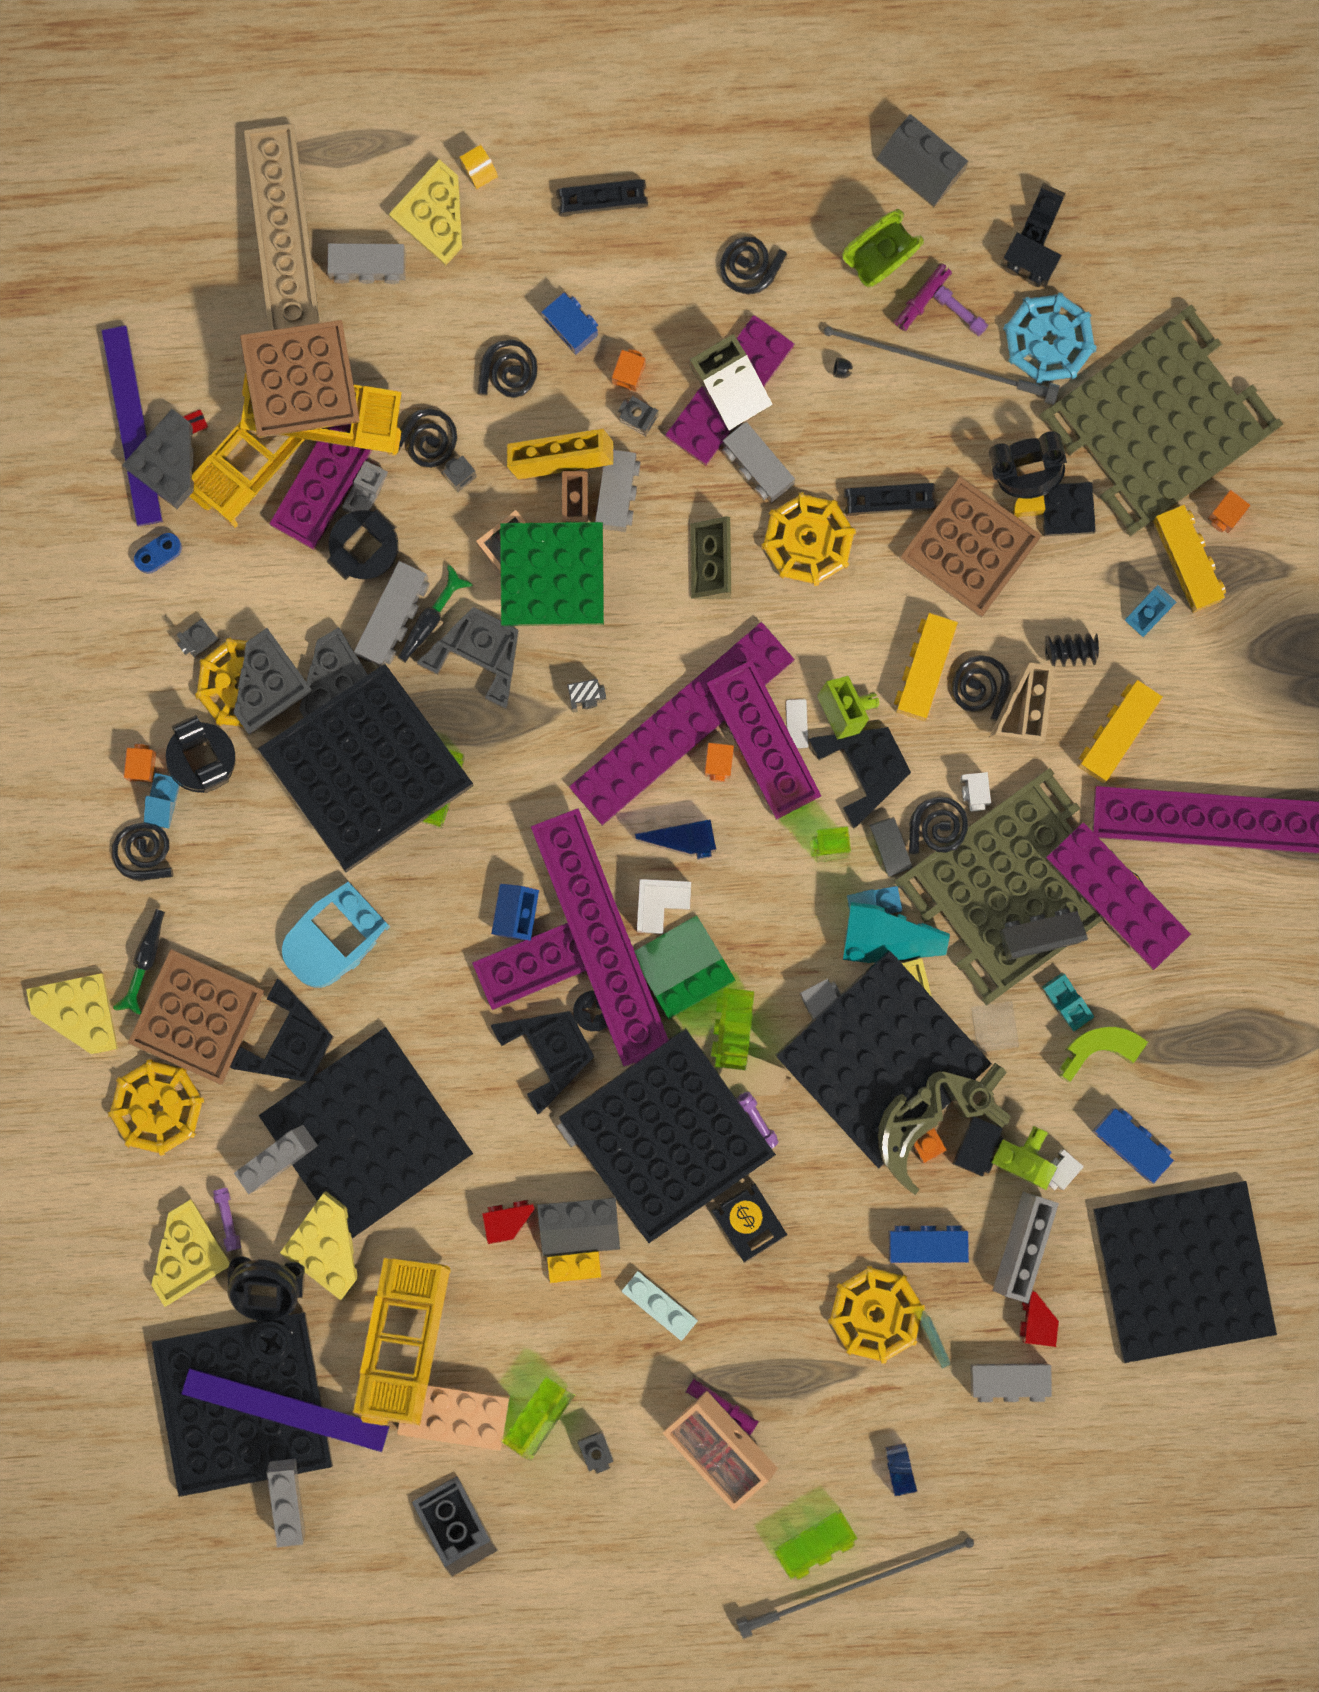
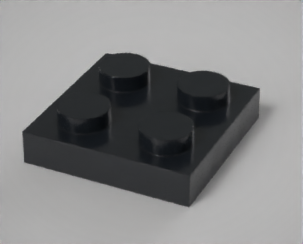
[1043,482,1096,537]

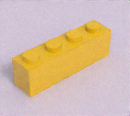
[507,429,613,480]
[1153,505,1226,613]
[894,613,958,722]
[1078,680,1163,784]

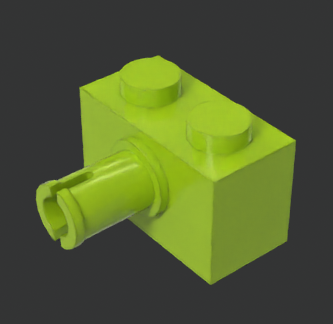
[817,676,879,739]
[992,1126,1057,1190]

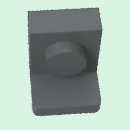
[176,618,219,658]

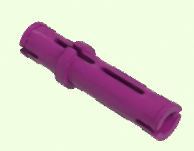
[893,263,952,332]
[685,1378,759,1435]

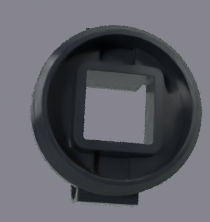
[988,431,1067,499]
[327,509,399,580]
[166,715,235,793]
[227,1256,305,1322]

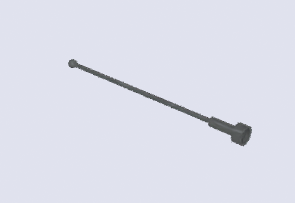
[823,326,1060,405]
[736,1537,974,1639]

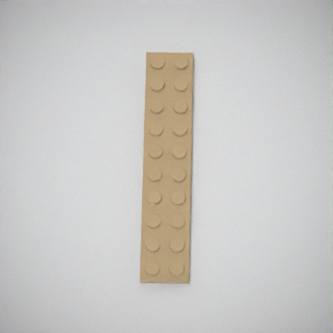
[244,123,320,331]

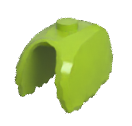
[842,209,924,288]

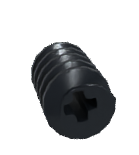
[1045,633,1099,667]

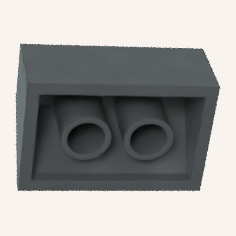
[876,114,968,207]
[999,908,1088,961]
[538,1198,620,1256]

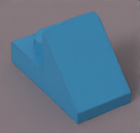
[1125,585,1177,637]
[144,773,180,829]
[847,886,902,914]

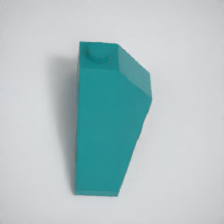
[843,902,950,963]

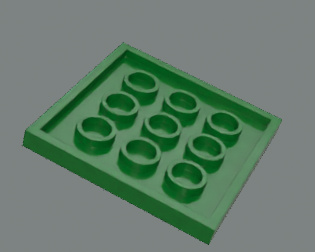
[500,522,604,626]

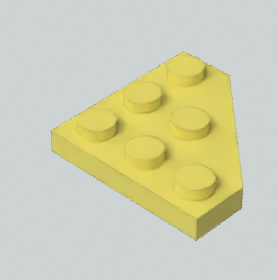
[389,159,462,266]
[26,973,118,1054]
[280,1192,358,1300]
[151,1199,230,1307]

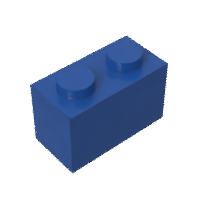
[541,292,598,355]
[491,884,539,941]

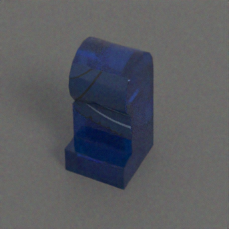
[885,1443,918,1496]

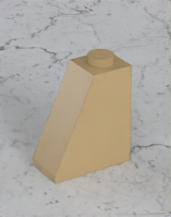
[720,1048,791,1097]

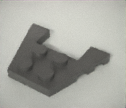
[417,607,519,709]

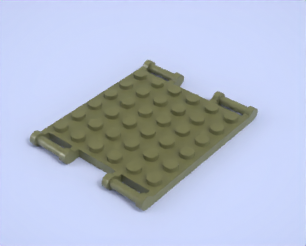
[1039,304,1284,537]
[895,768,1114,1006]

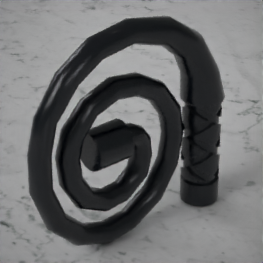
[720,236,787,295]
[478,339,538,398]
[397,408,458,468]
[952,655,1011,721]
[909,797,968,855]
[112,822,173,882]

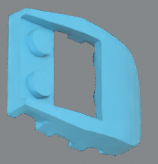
[282,882,390,988]

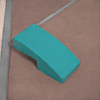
[1042,972,1094,1032]

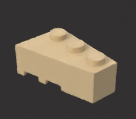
[989,662,1054,745]

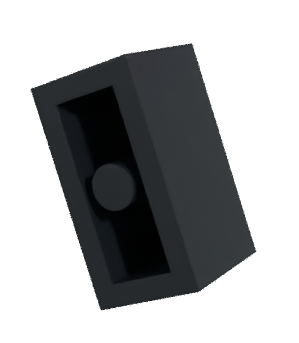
[1001,232,1062,288]
[952,1117,1004,1177]

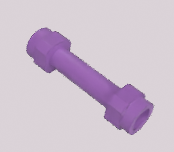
[934,285,989,337]
[737,1092,779,1148]
[213,1187,242,1251]

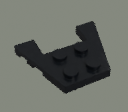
[809,727,911,829]
[230,979,334,1082]
[491,1011,595,1115]

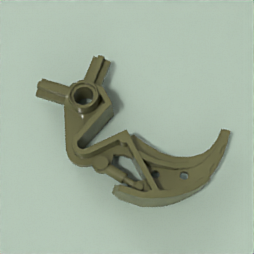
[878,1063,1011,1195]

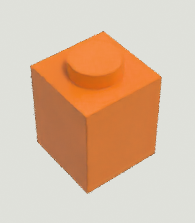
[612,349,646,392]
[1208,490,1251,533]
[705,743,734,782]
[124,744,156,783]
[913,1128,947,1163]

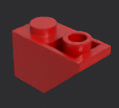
[482,1200,535,1244]
[1019,1291,1059,1347]

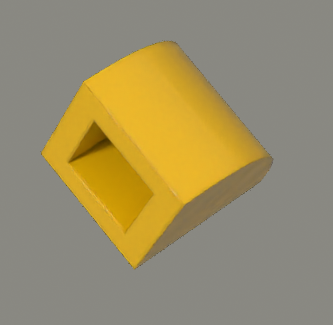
[460,144,498,190]
[1012,495,1045,518]

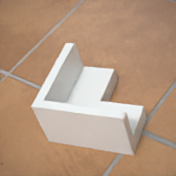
[637,879,691,934]

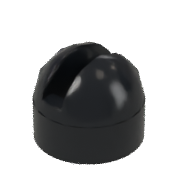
[833,357,853,379]

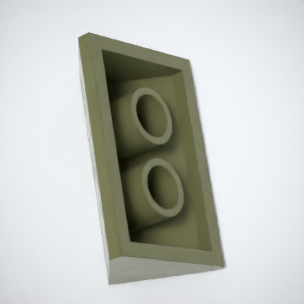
[690,516,731,599]

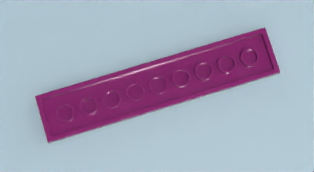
[569,621,795,826]
[1092,786,1319,854]
[531,808,668,1067]

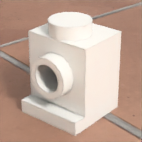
[960,772,991,811]
[1048,1150,1084,1191]

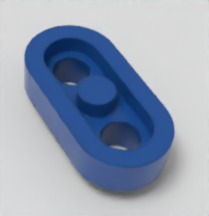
[134,533,182,574]

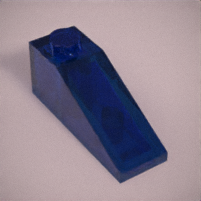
[635,819,716,860]

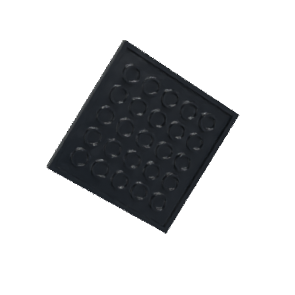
[258,664,473,873]
[775,950,992,1169]
[258,1027,474,1239]
[559,1028,776,1244]
[1093,1181,1277,1363]
[151,1312,333,1497]

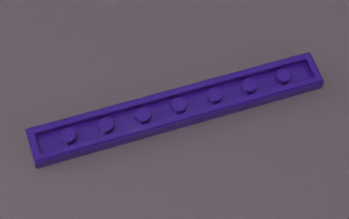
[101,325,163,527]
[182,1368,390,1452]

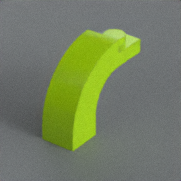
[1059,1027,1148,1082]

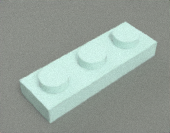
[621,1271,698,1341]

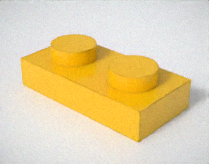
[547,1251,601,1283]

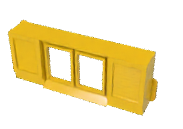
[240,372,402,455]
[189,421,305,528]
[353,1258,451,1426]

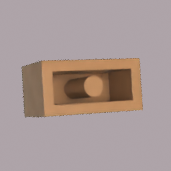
[562,471,588,522]

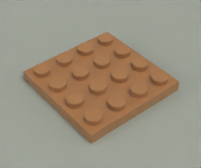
[240,320,360,438]
[899,477,1042,618]
[128,949,265,1085]

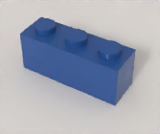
[1092,1108,1174,1184]
[889,1225,969,1263]

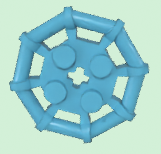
[1003,292,1097,384]

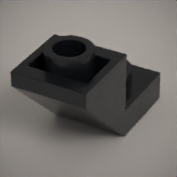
[1021,183,1066,245]

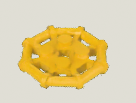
[761,492,856,586]
[195,637,247,727]
[108,1059,205,1156]
[828,1265,925,1364]

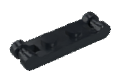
[556,179,648,217]
[844,483,936,516]

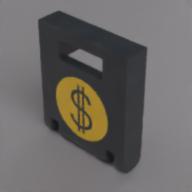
[711,1182,788,1263]

